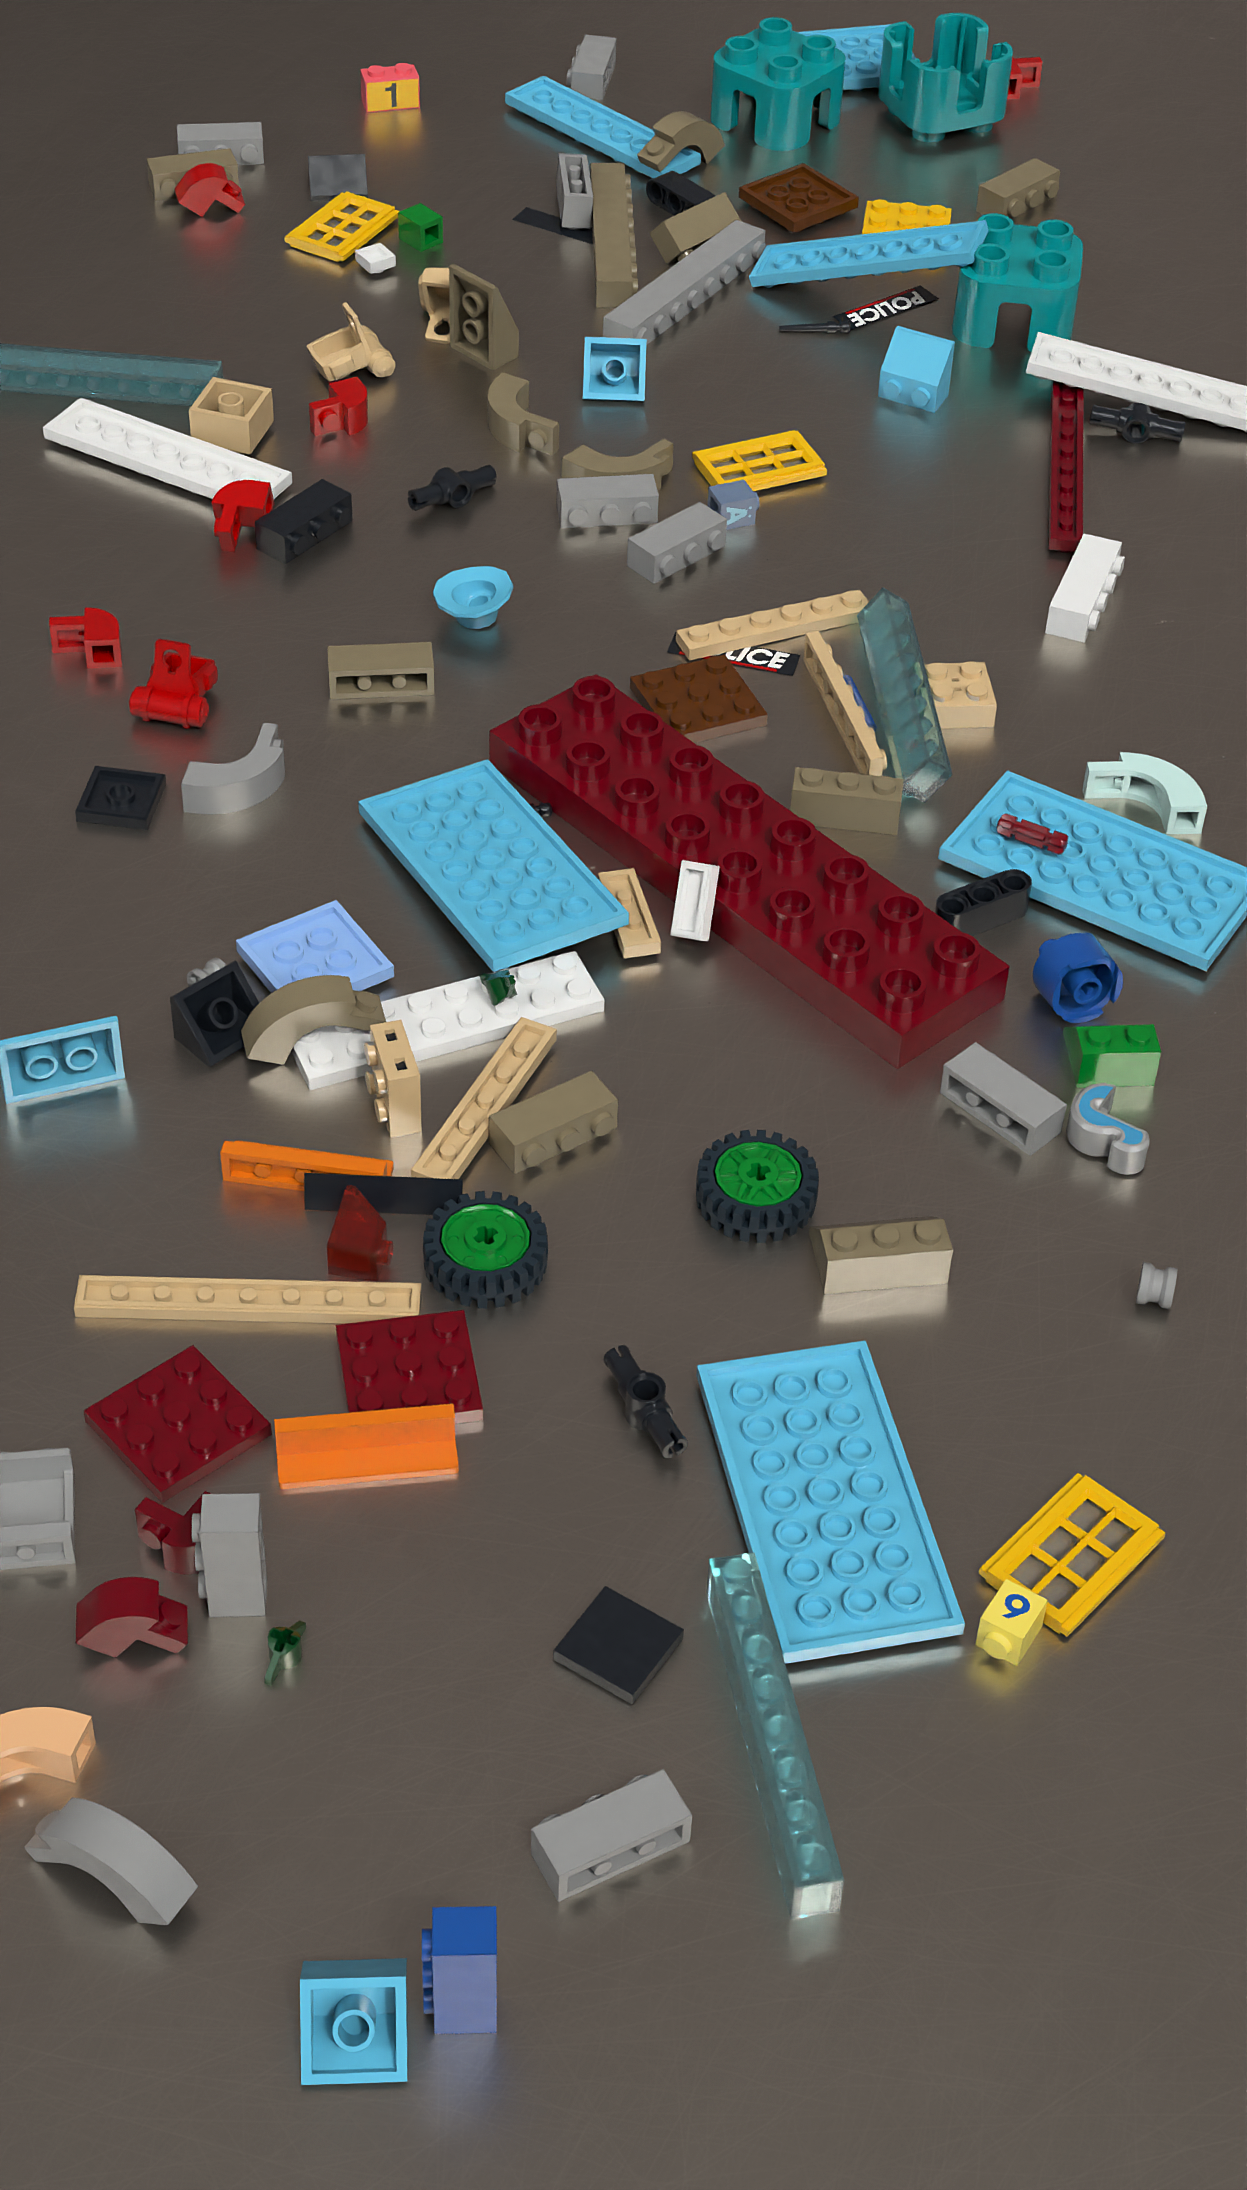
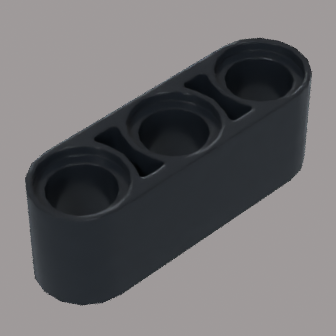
[646,171,716,216]
[935,869,1032,936]

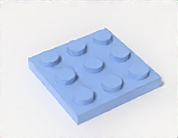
[236,900,394,993]

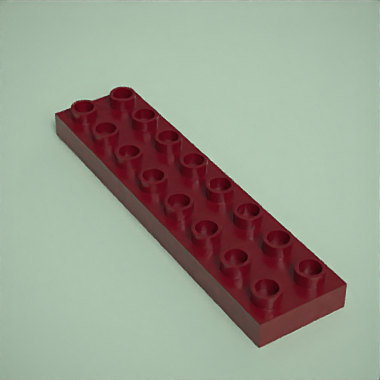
[489,674,1010,1070]

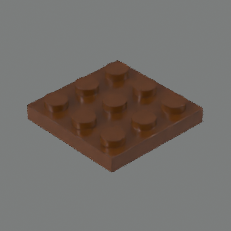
[739,163,859,233]
[630,654,768,743]

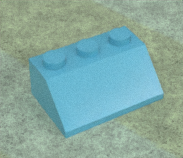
[0,1016,125,1104]

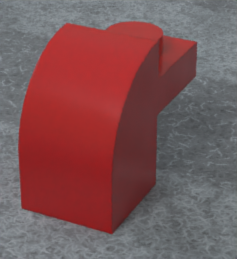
[1007,57,1043,99]
[174,163,245,217]
[309,377,368,436]
[211,480,274,553]
[49,607,122,669]

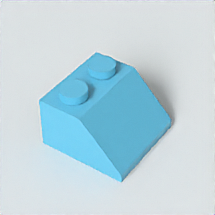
[878,326,955,413]
[583,337,647,402]
[300,1958,408,2085]

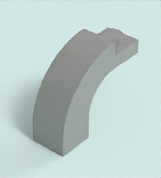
[181,723,285,814]
[24,1797,199,1925]

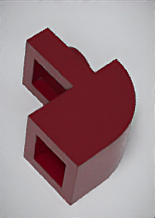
[135,1491,211,1575]
[75,1577,188,1658]

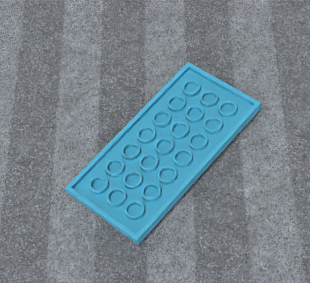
[358,759,629,972]
[938,770,1247,971]
[696,1340,965,1664]

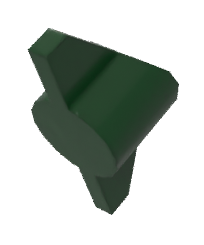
[479,970,518,1006]
[264,1620,306,1686]

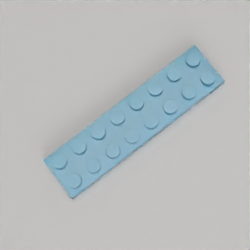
[505,76,701,178]
[749,220,988,288]

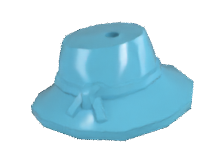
[433,566,514,629]

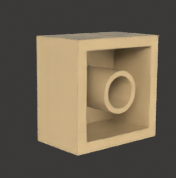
[189,377,274,454]

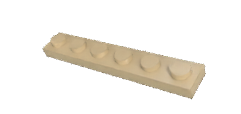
[676,590,874,661]
[803,631,887,776]
[411,1017,557,1179]

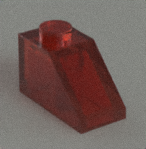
[327,1185,393,1282]

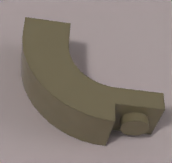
[637,111,725,172]
[488,372,559,455]
[561,439,673,490]
[241,975,386,1065]

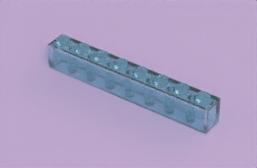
[0,343,223,406]
[857,587,953,803]
[706,1552,844,1919]

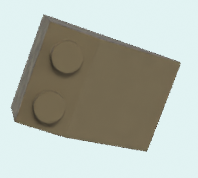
[449,264,519,370]

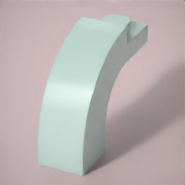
[1082,752,1207,835]

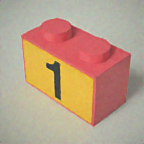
[360,63,420,113]

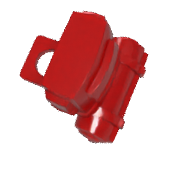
[129,639,218,729]

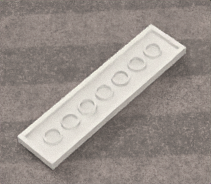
[1026,332,1247,433]
[43,398,292,499]
[291,951,605,1090]

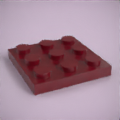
[336,1310,483,1424]
[84,1345,272,1503]

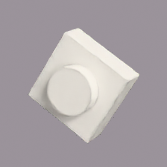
[355,243,396,274]

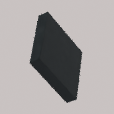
[75,766,166,830]
[553,1586,684,1704]

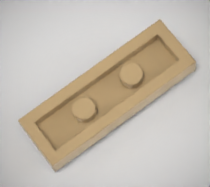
[598,868,661,958]

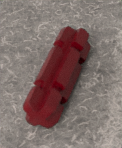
[997,813,1069,855]

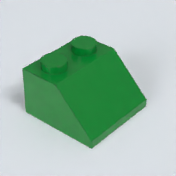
[1063,1024,1161,1088]

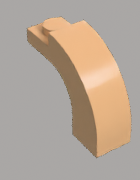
[0,1707,96,1783]

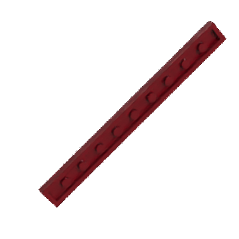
[1048,380,1084,553]

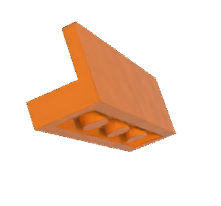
[220,1140,394,1191]
[274,1404,459,1489]

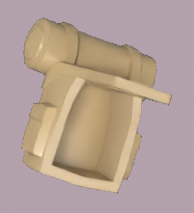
[418,268,450,345]
[306,302,395,382]

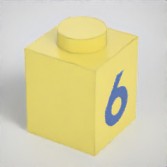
[975,1579,1048,1666]

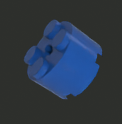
[1033,933,1123,1023]

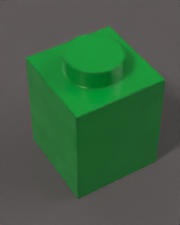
[398,203,443,252]

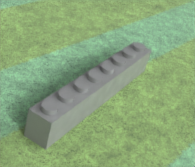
[603,220,766,345]

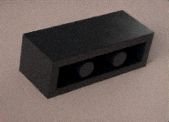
[255,479,353,564]

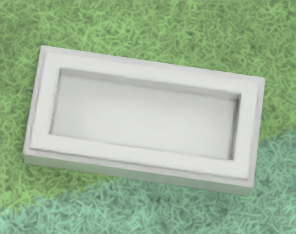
[670,860,720,941]

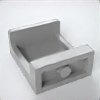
[0,1448,75,1570]

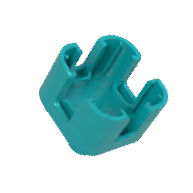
[878,13,1013,142]
[710,17,846,151]
[952,213,1083,352]

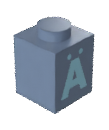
[707,480,760,530]

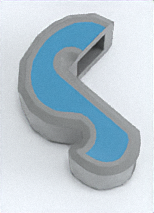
[1066,1083,1150,1175]

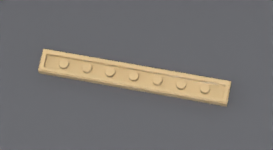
[74,1275,421,1324]

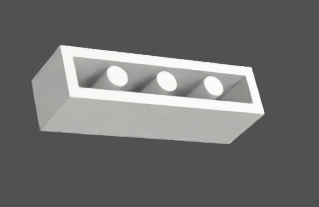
[1045,533,1125,643]

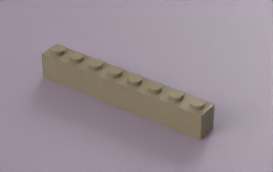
[590,163,638,308]

